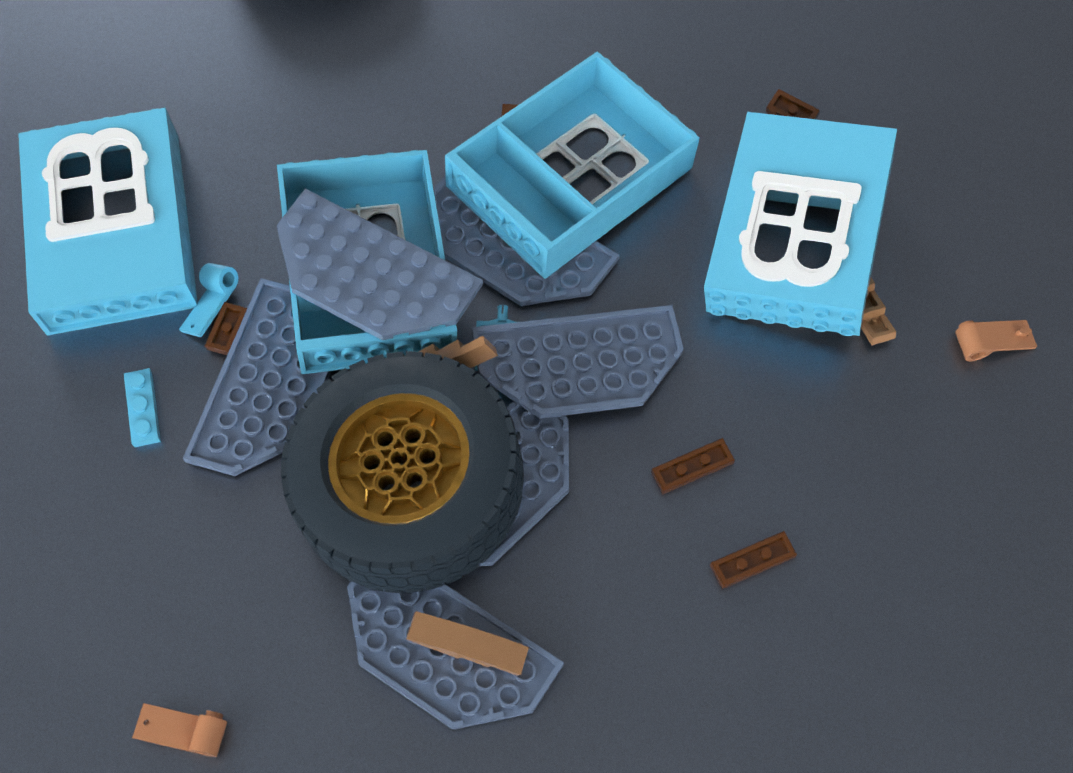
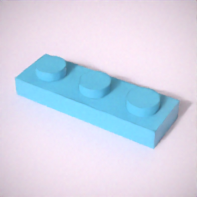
[124,368,161,447]

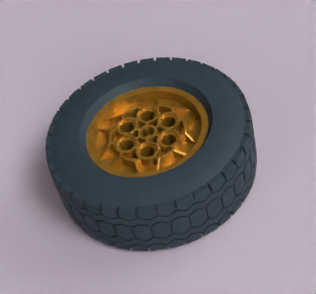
[281,351,524,593]

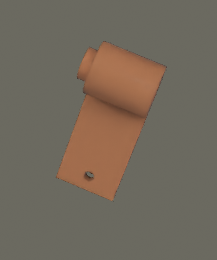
[955,320,1037,362]
[132,703,227,757]

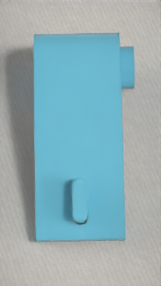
[179,263,239,337]

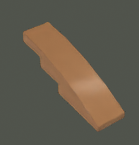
[861,277,896,345]
[419,336,498,368]
[406,611,529,676]

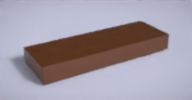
[651,438,735,494]
[710,531,797,589]

